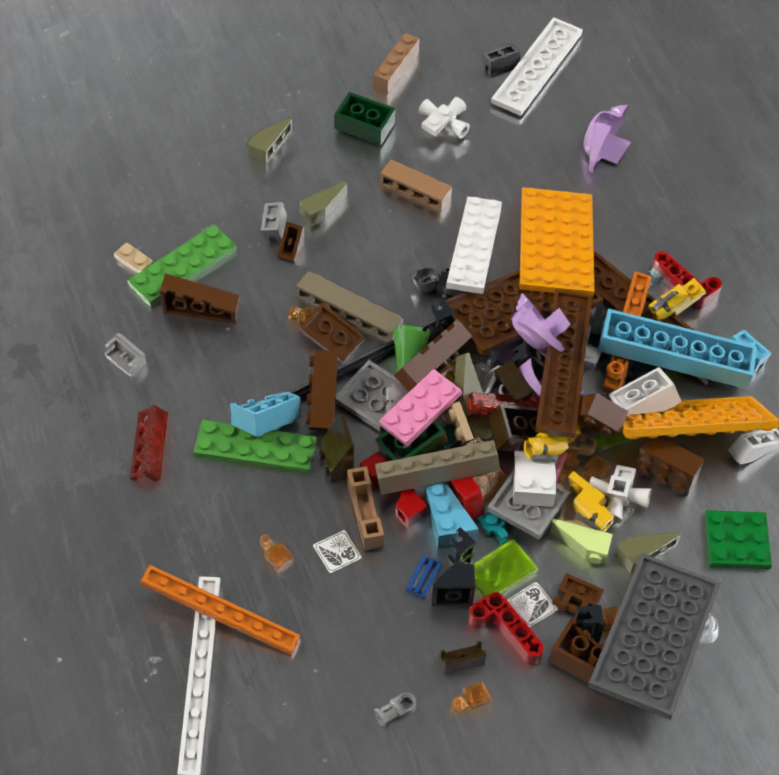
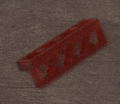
[469,392,539,414]
[130,404,168,482]

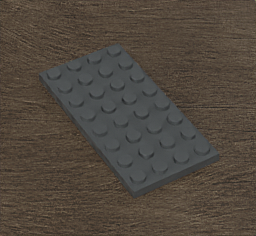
[588,553,721,720]

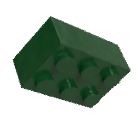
[334,92,396,145]
[375,420,449,461]

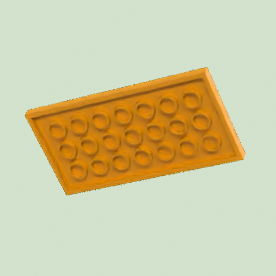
[519,187,594,297]
[621,396,779,439]

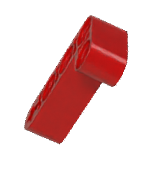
[652,251,722,310]
[446,477,485,520]
[468,592,544,665]

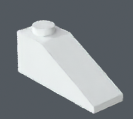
[728,429,779,465]

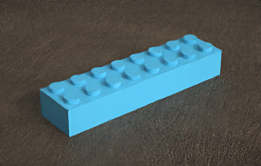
[598,309,757,389]

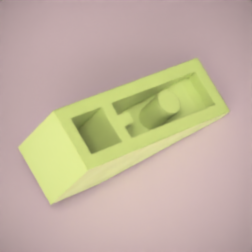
[550,518,613,565]

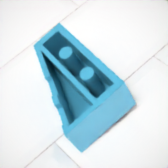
[230,392,301,437]
[424,482,479,548]

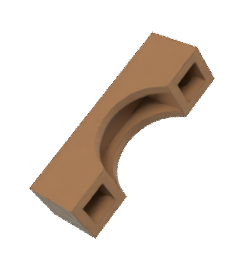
[347,466,384,551]

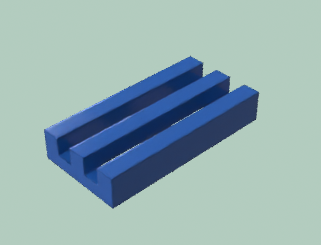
[406,555,442,598]

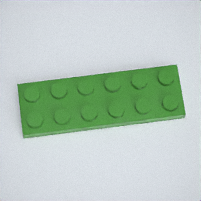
[127,225,237,307]
[193,420,317,474]

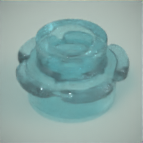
[646,269,663,285]

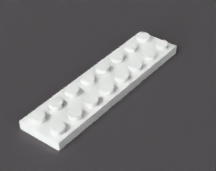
[491,17,583,116]
[446,197,502,294]

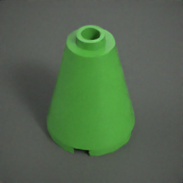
[393,325,431,372]

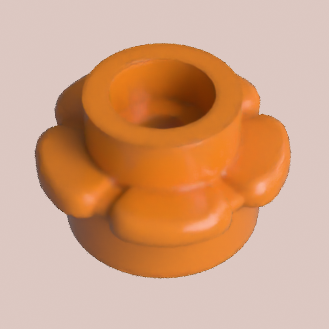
[606,361,625,379]

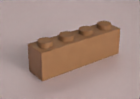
[373,33,419,95]
[380,160,452,212]

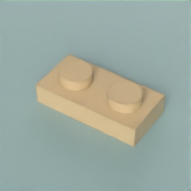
[114,242,153,274]

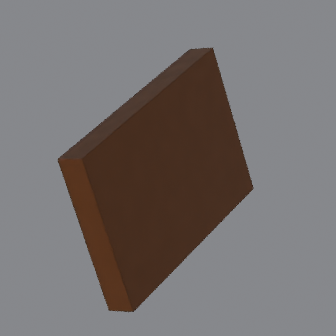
[299,303,366,364]

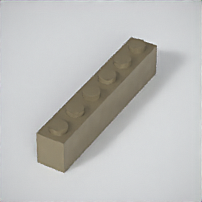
[296,271,403,343]
[375,440,499,495]

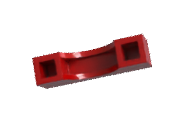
[360,451,428,528]

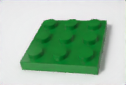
[705,510,772,569]

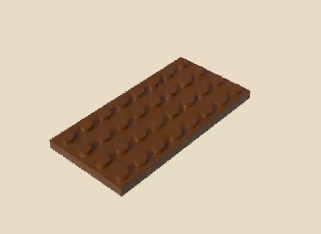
[445,270,603,355]

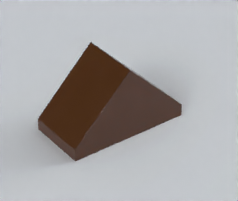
[277,222,305,262]

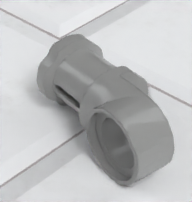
[374,693,416,726]

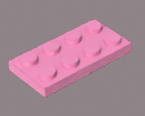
[379,369,462,447]

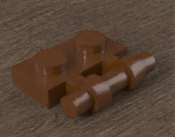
[552,573,604,615]

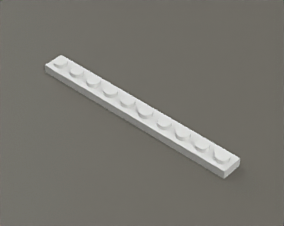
[177,577,220,775]

